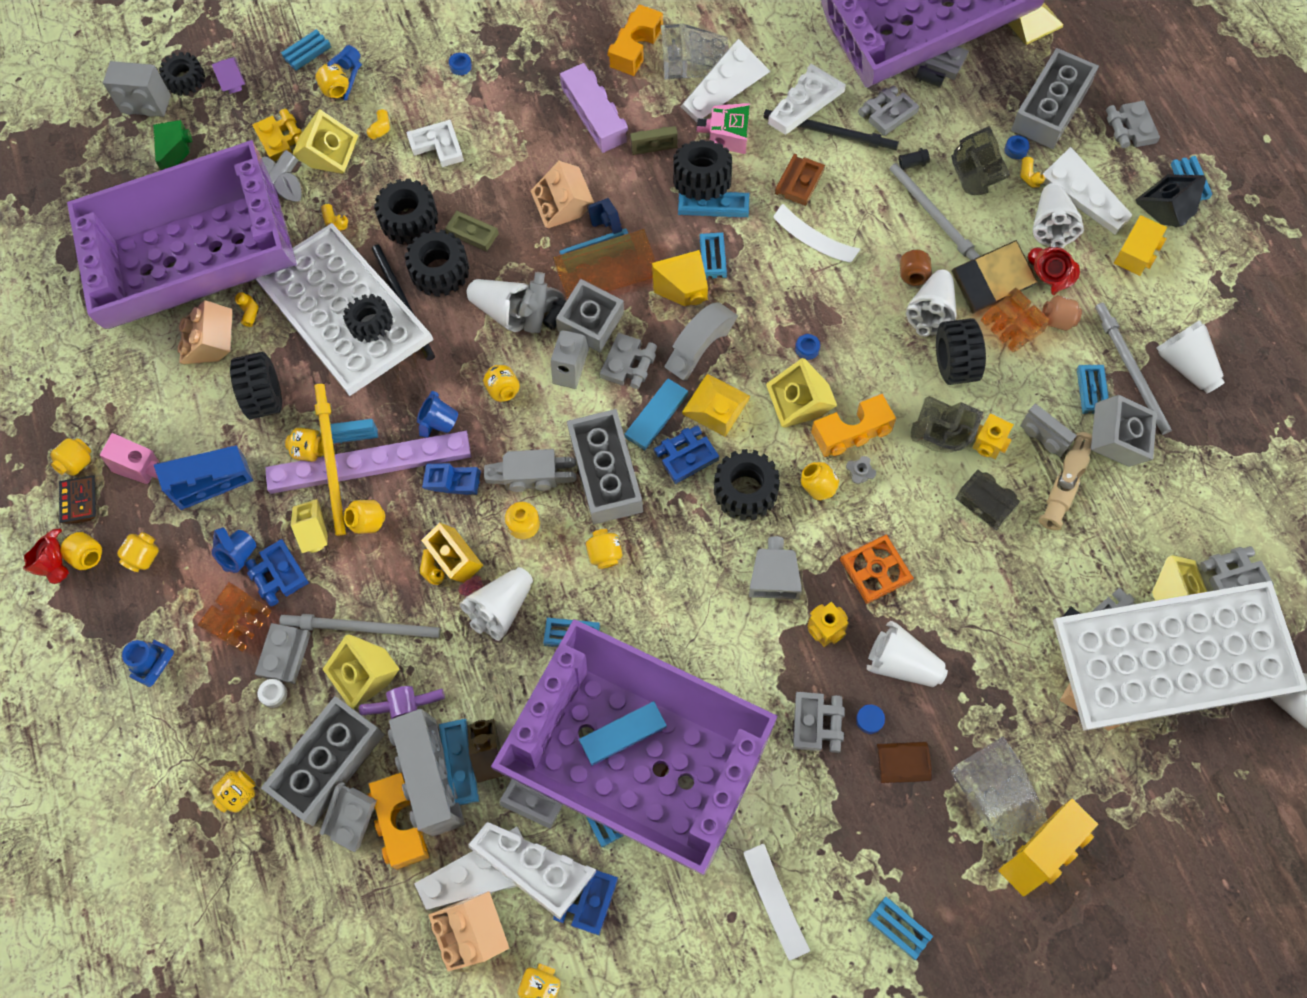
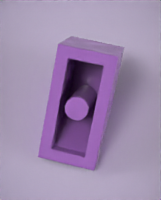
[211,56,245,94]

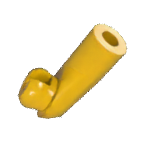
[367,109,390,140]
[1020,157,1045,188]
[321,204,348,231]
[235,292,259,327]
[420,549,445,585]

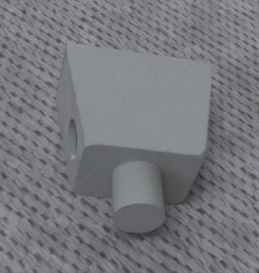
[551,330,589,389]
[749,536,801,599]

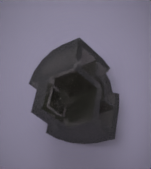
[951,126,1010,195]
[911,396,983,453]

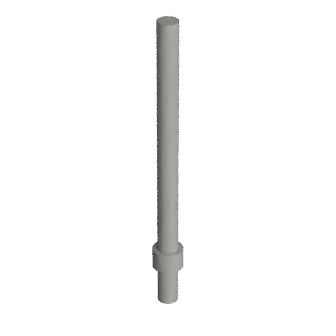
[890,163,980,260]
[1095,303,1172,435]
[280,614,441,638]

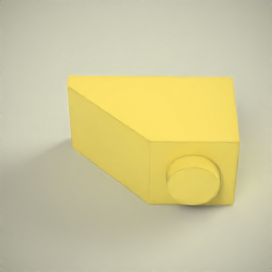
[291,499,328,553]

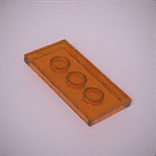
[553,229,656,300]

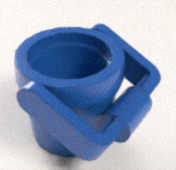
[417,391,458,438]
[211,527,257,573]
[122,640,174,687]

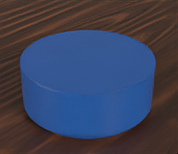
[449,52,472,75]
[1004,135,1030,160]
[795,334,820,360]
[856,704,885,734]

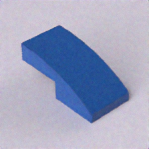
[422,463,481,495]

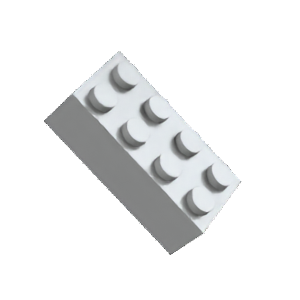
[1011,48,1099,149]
[567,409,643,525]
[261,696,385,826]
[388,709,465,837]

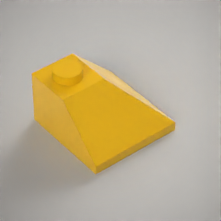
[652,250,708,306]
[682,374,750,437]

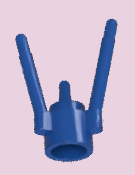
[316,45,362,101]

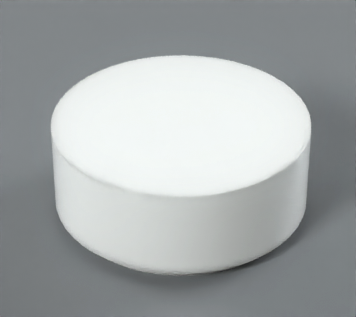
[257,679,287,708]

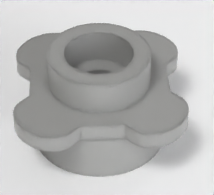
[846,456,876,484]

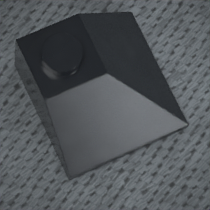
[1135,174,1206,227]

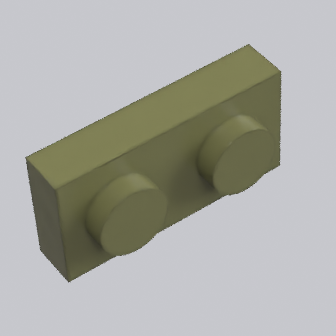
[630,126,678,155]
[445,211,499,252]

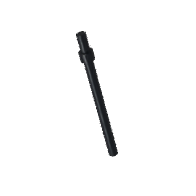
[763,109,899,151]
[371,244,435,361]

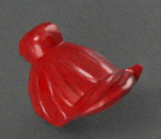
[1027,247,1080,295]
[23,528,69,584]

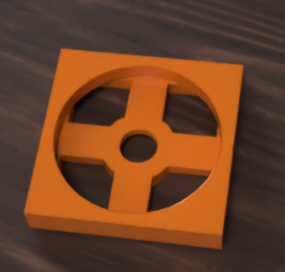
[840,534,914,604]

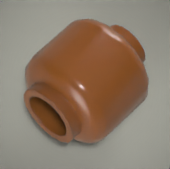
[900,249,932,286]

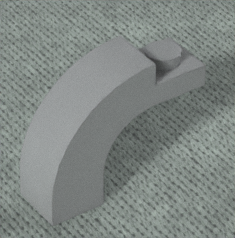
[664,302,739,381]

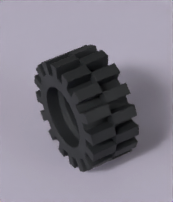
[159,52,205,96]
[343,294,393,342]

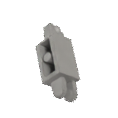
[484,449,576,492]

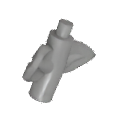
[262,150,301,202]
[519,272,565,333]

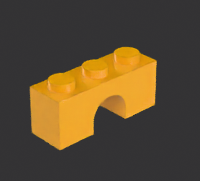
[608,4,663,76]
[811,394,896,457]
[367,773,429,870]

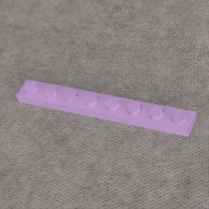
[265,431,471,494]

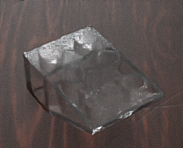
[661,24,729,79]
[950,736,1047,846]

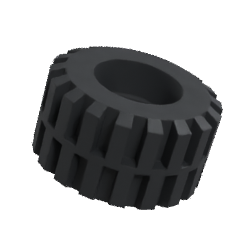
[673,140,732,201]
[374,179,438,245]
[405,230,470,297]
[936,318,986,385]
[230,351,282,420]
[714,449,780,521]

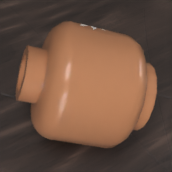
[1042,295,1082,331]

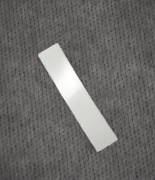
[773,204,860,262]
[744,844,810,960]

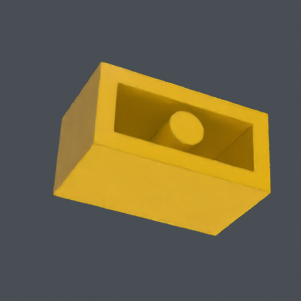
[1113,215,1167,276]
[421,523,484,583]

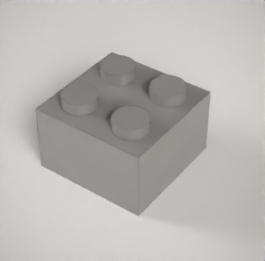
[103,61,171,117]
[556,279,624,352]
[1091,395,1157,467]

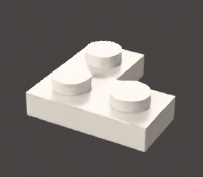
[406,120,464,167]

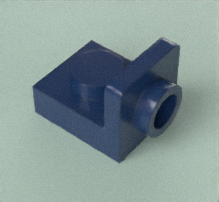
[587,198,622,234]

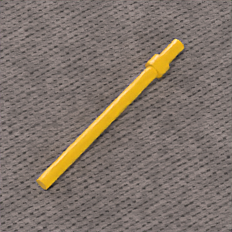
[314,384,346,536]

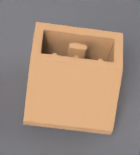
[531,161,594,228]
[178,300,232,364]
[428,891,509,971]

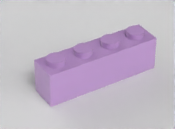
[560,63,628,153]

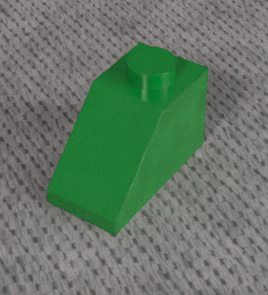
[153,120,192,170]

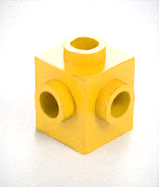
[972,413,1014,460]
[807,602,848,647]

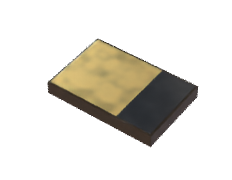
[951,240,1038,314]

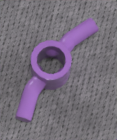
[359,686,445,719]

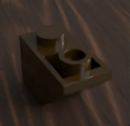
[467,719,505,783]

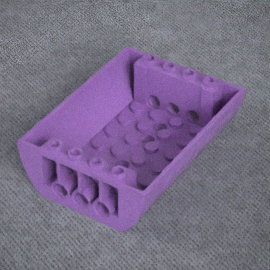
[821,0,1045,88]
[67,140,297,329]
[491,619,777,876]

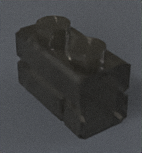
[955,470,1021,531]

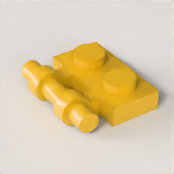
[252,109,302,161]

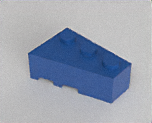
[154,445,254,510]

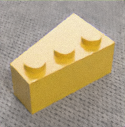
[998,799,1098,897]

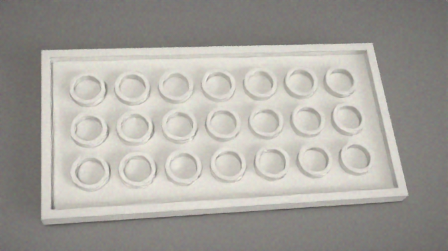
[255,223,433,396]
[1053,581,1307,731]

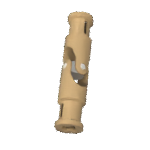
[1038,432,1092,530]

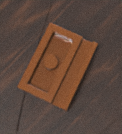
[775,153,825,206]

